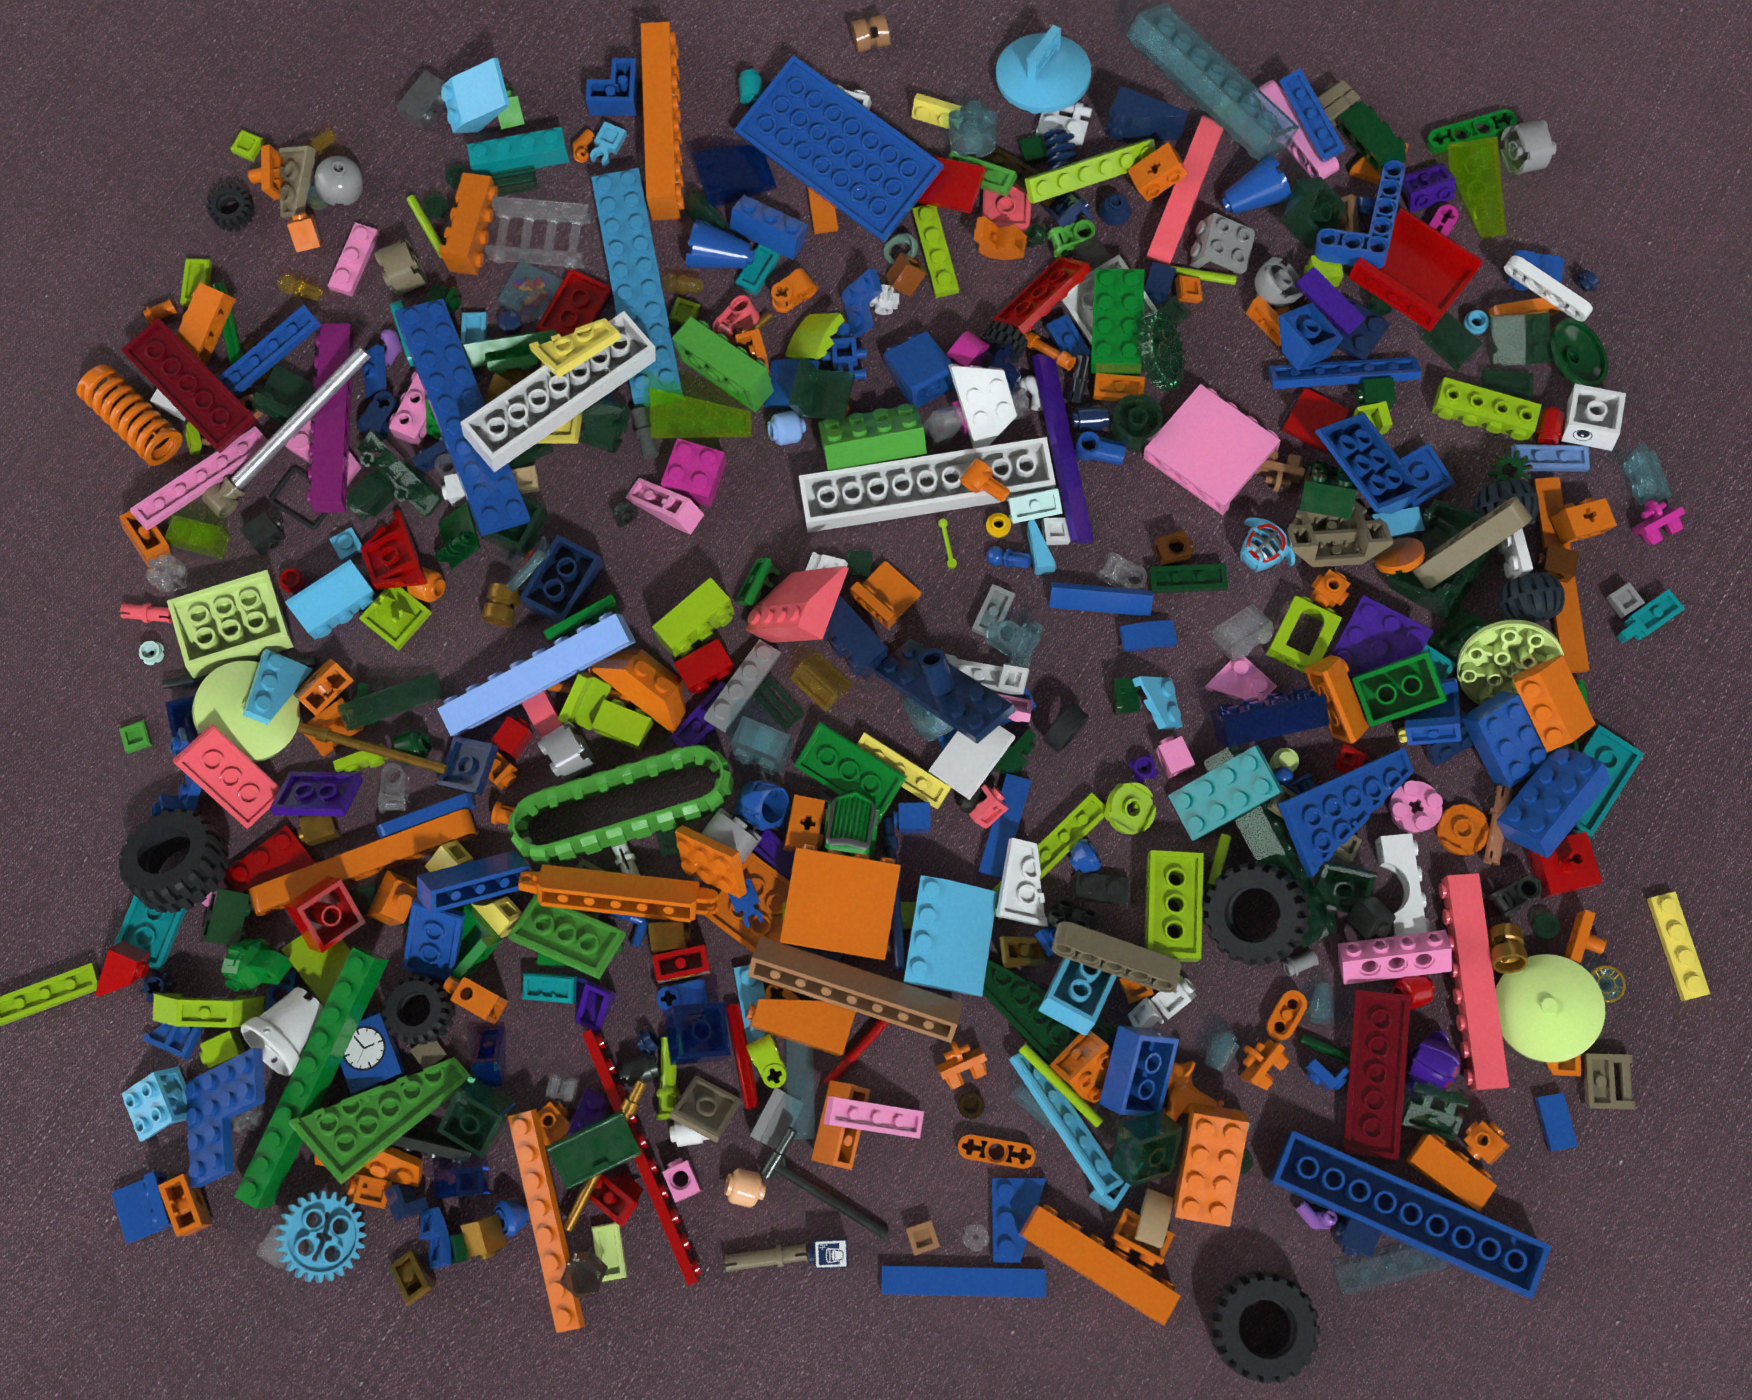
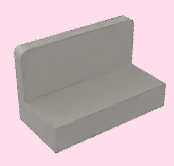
[750,1088,804,1148]

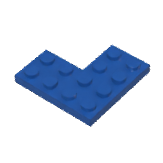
[185,1048,265,1188]

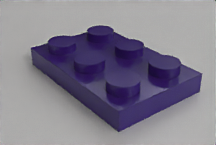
[270,771,363,817]

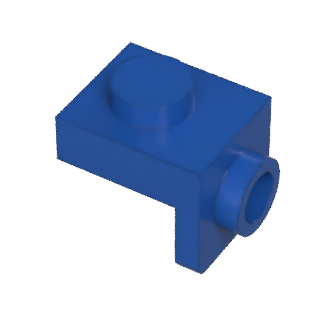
[1303,1059,1350,1091]

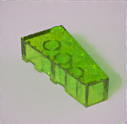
[648,387,752,438]

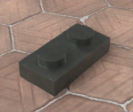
[1074,871,1129,905]

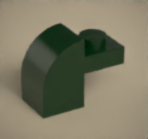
[992,728,1036,775]

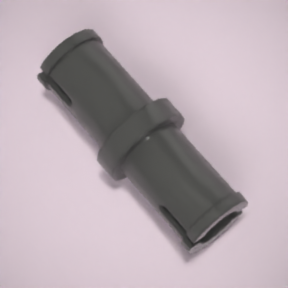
[631,407,659,459]

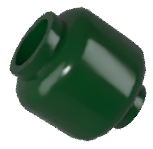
[391,729,432,766]

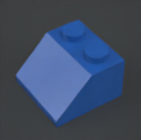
[1278,303,1344,370]

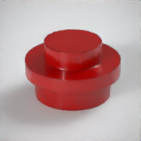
[279,568,305,593]

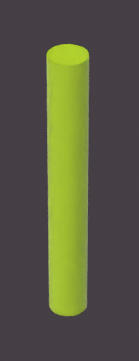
[406,195,443,258]
[1167,265,1237,285]

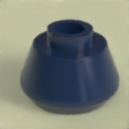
[1098,193,1131,226]

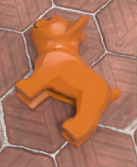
[1159,1061,1224,1123]

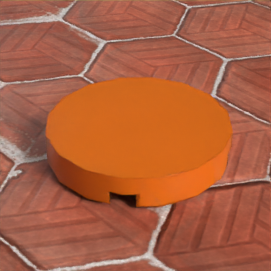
[1373,538,1425,574]
[1436,804,1490,856]

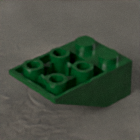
[1299,460,1357,519]

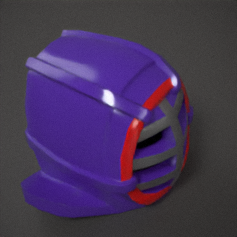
[1406,1030,1461,1095]

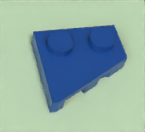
[142,1022,204,1060]

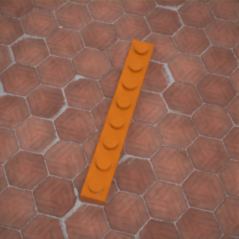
[508,1109,585,1333]

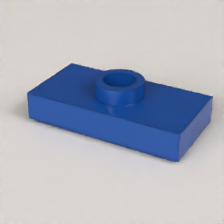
[363,345,387,400]

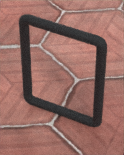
[269,466,328,529]

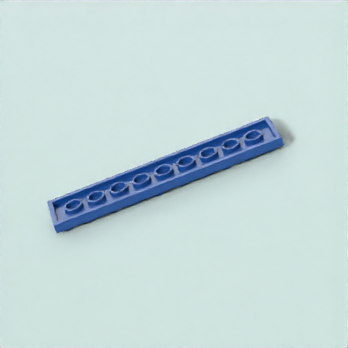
[395,298,530,537]

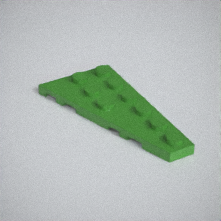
[289,1057,472,1184]

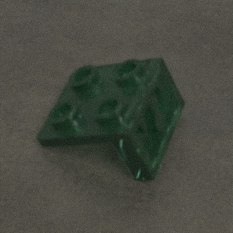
[788,358,855,420]
[252,366,315,423]

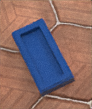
[1535,1092,1578,1152]

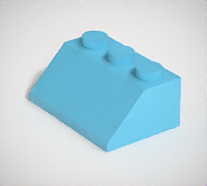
[285,559,378,640]

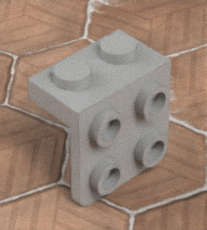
[1190,213,1255,274]

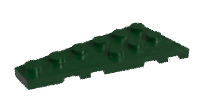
[983,959,1118,1090]

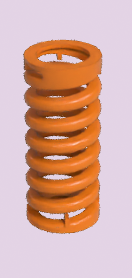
[76,364,183,466]

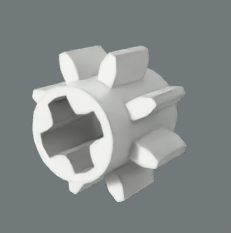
[869,285,900,315]

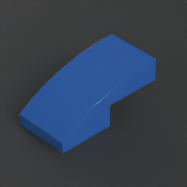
[1119,620,1177,652]
[419,1207,451,1269]

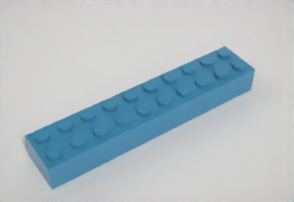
[591,168,684,408]

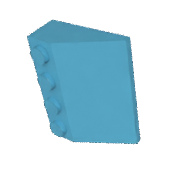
[903,875,998,997]

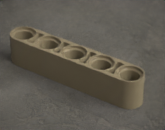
[1411,497,1532,589]
[1052,922,1181,993]

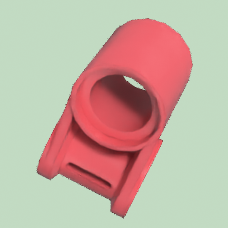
[713,295,760,344]

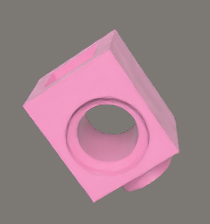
[1155,736,1195,779]
[662,1158,703,1202]

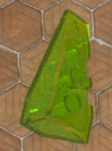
[1447,137,1506,239]

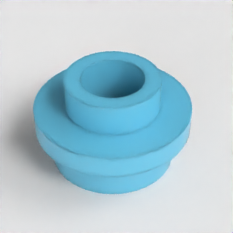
[1463,310,1489,335]

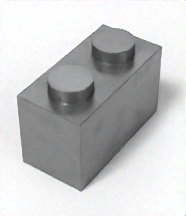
[397,70,446,132]

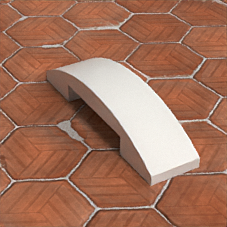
[945,654,1029,695]

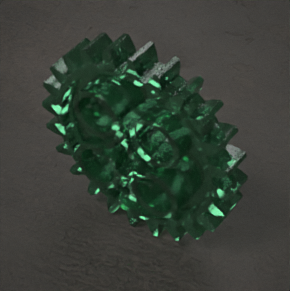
[1137,309,1186,391]

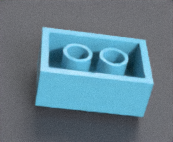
[1038,957,1117,1036]

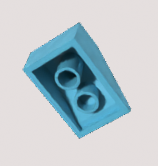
[441,58,510,133]

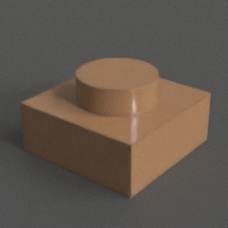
[906,1220,940,1256]

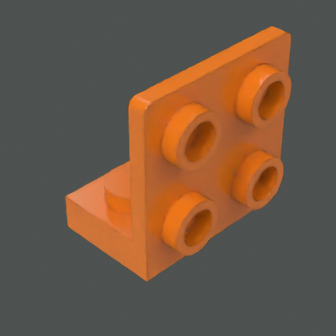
[850,561,921,630]
[1049,1030,1112,1107]

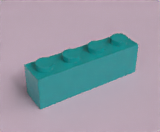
[467,127,570,177]

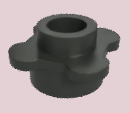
[613,502,639,527]

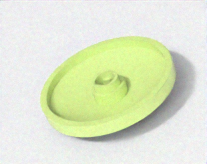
[192,661,300,762]
[1495,954,1605,1063]

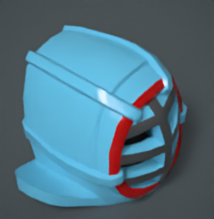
[1240,517,1295,573]

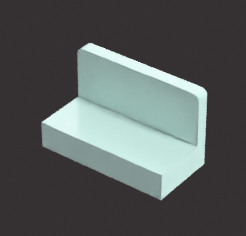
[1007,488,1062,523]

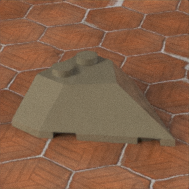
[1287,501,1393,567]

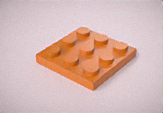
[704,853,790,953]

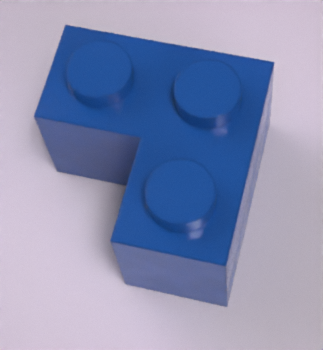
[585,58,639,116]

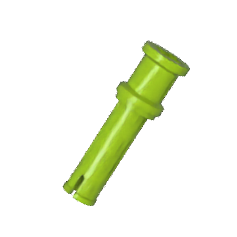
[656,1037,680,1120]

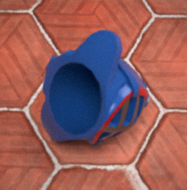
[732,780,790,831]

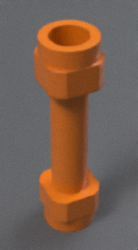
[1024,331,1076,370]

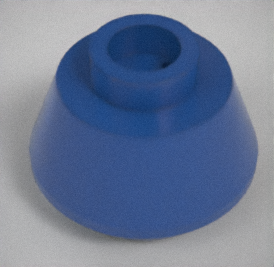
[1069,839,1102,873]
[494,1200,529,1237]

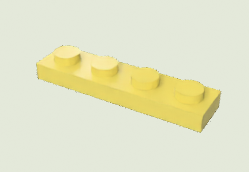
[857,732,951,809]
[1647,891,1710,1001]

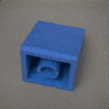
[883,331,955,408]

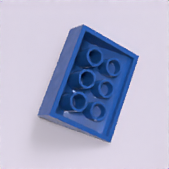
[1316,413,1424,514]

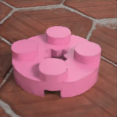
[1388,780,1443,833]

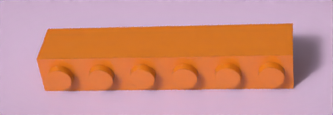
[1019,1204,1181,1325]

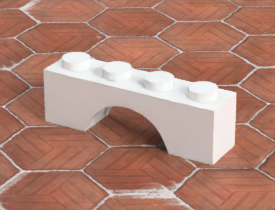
[1375,833,1430,937]

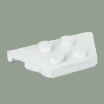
[949,364,1017,448]

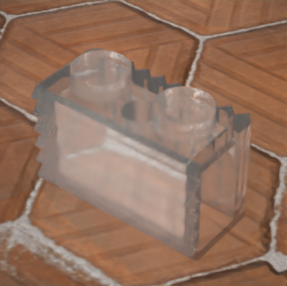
[1212,603,1274,661]

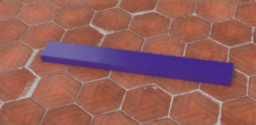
[1032,354,1094,544]

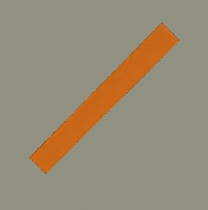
[1532,477,1590,673]

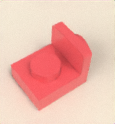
[969,784,1009,829]

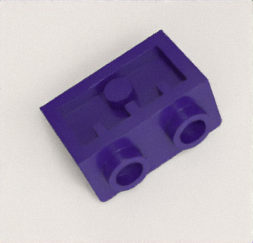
[1401,163,1456,212]

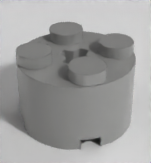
[1501,120,1557,175]
[537,721,596,781]
[701,807,762,864]

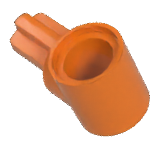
[960,459,1010,502]

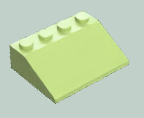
[167,570,294,679]

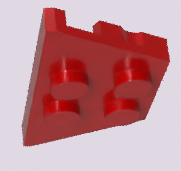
[360,509,428,590]

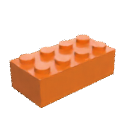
[1173,1102,1249,1227]

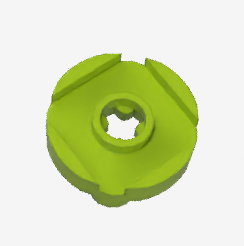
[1104,782,1156,835]

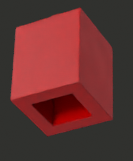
[491,716,534,760]

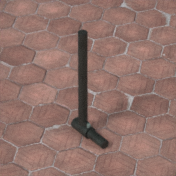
[759,1127,889,1239]

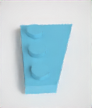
[243,649,313,725]

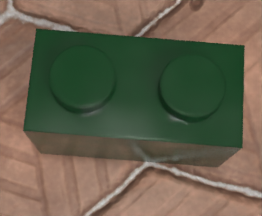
[201,888,252,947]

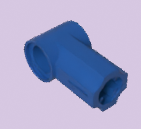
[1075,432,1126,466]

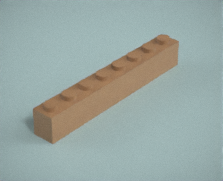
[747,937,964,1043]

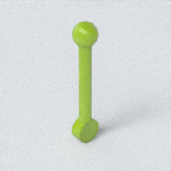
[938,518,957,569]

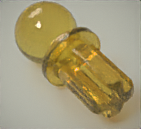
[299,129,337,158]
[662,273,704,294]
[278,274,322,301]

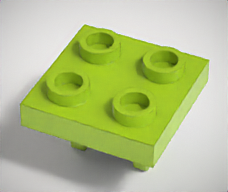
[359,587,432,651]

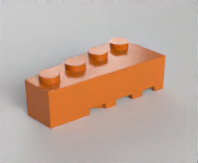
[439,172,498,276]

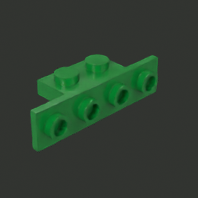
[461,329,557,374]

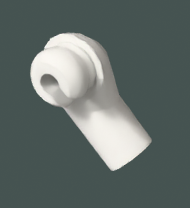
[1020,375,1043,411]

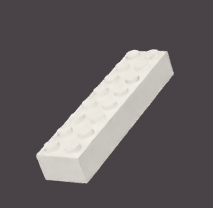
[460,311,656,472]

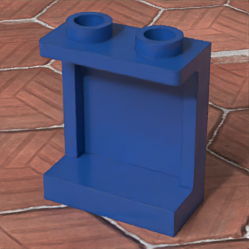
[1405,678,1462,745]

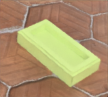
[592,1222,628,1282]

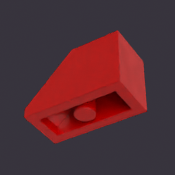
[95,940,151,997]

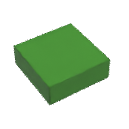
[119,720,153,754]

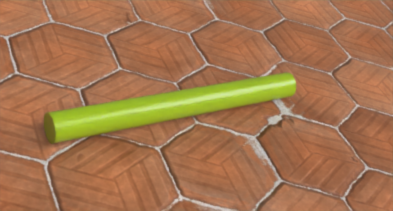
[1019,1043,1104,1128]

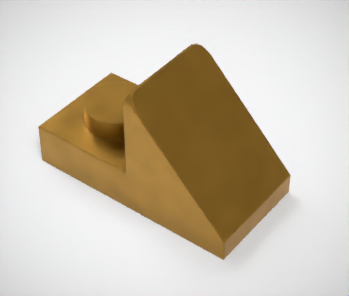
[485,367,532,404]
[1000,936,1046,969]
[389,1250,437,1306]

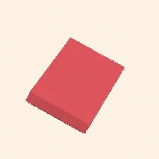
[172,724,281,829]

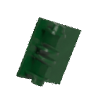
[435,502,481,569]

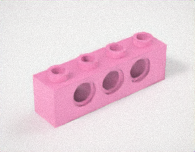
[1338,930,1452,985]

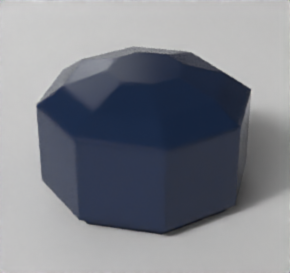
[498,310,522,335]

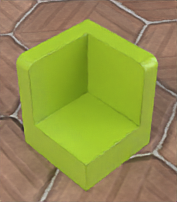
[1352,401,1393,434]

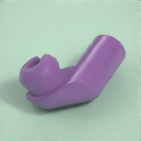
[381,329,402,366]

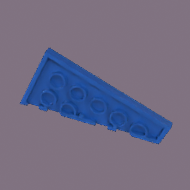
[1278,747,1414,877]

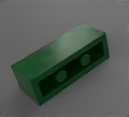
[1337,100,1407,176]

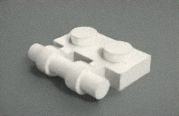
[1036,102,1092,147]

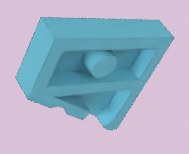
[1132,676,1183,730]

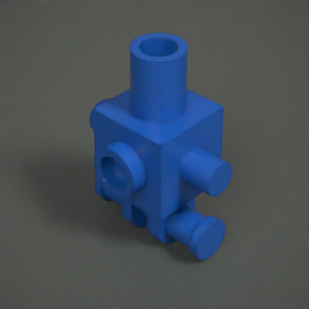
[823,323,867,383]

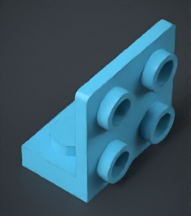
[122,1066,187,1142]

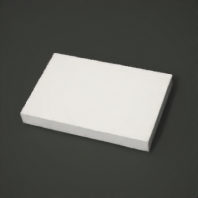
[928,725,1016,800]

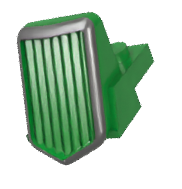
[822,791,880,860]

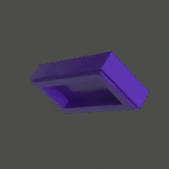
[753,829,795,880]

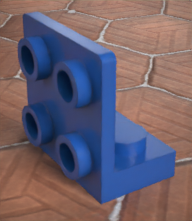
[112,1171,173,1243]

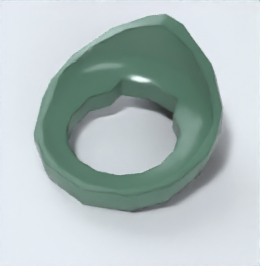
[883,233,918,265]

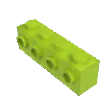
[1431,377,1542,440]

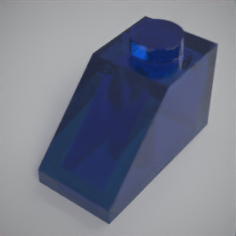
[471,1026,506,1087]

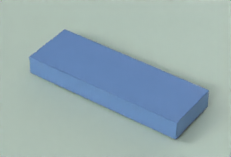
[1511,444,1590,472]

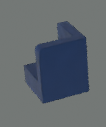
[384,1184,429,1222]

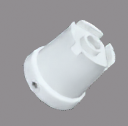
[241,987,324,1077]

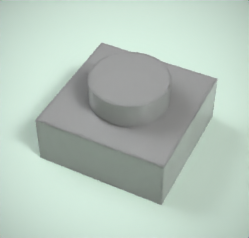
[1606,582,1645,618]

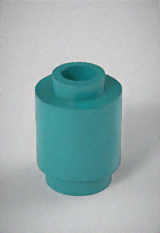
[738,69,763,108]

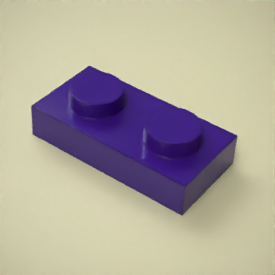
[565,1087,610,1136]

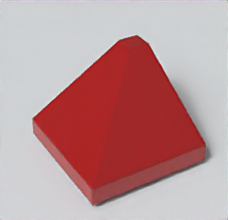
[1333,741,1368,773]

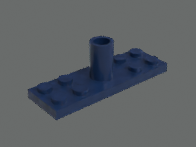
[874,639,1015,744]

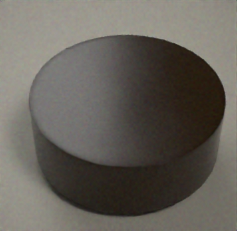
[958,1092,985,1119]

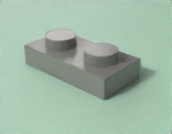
[972,584,1016,641]

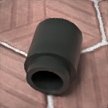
[619,1054,660,1087]

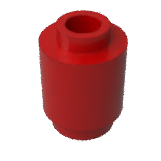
[1536,407,1565,445]

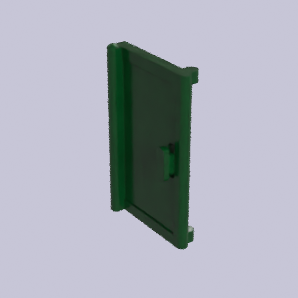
[545,1110,642,1190]

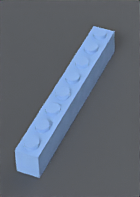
[437,612,636,736]

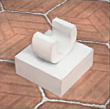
[1128,997,1164,1029]

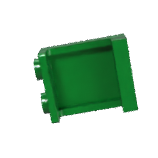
[452,903,502,980]

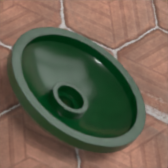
[1550,318,1608,387]

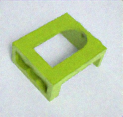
[1266,595,1342,674]

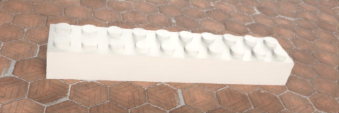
[799,437,1056,533]

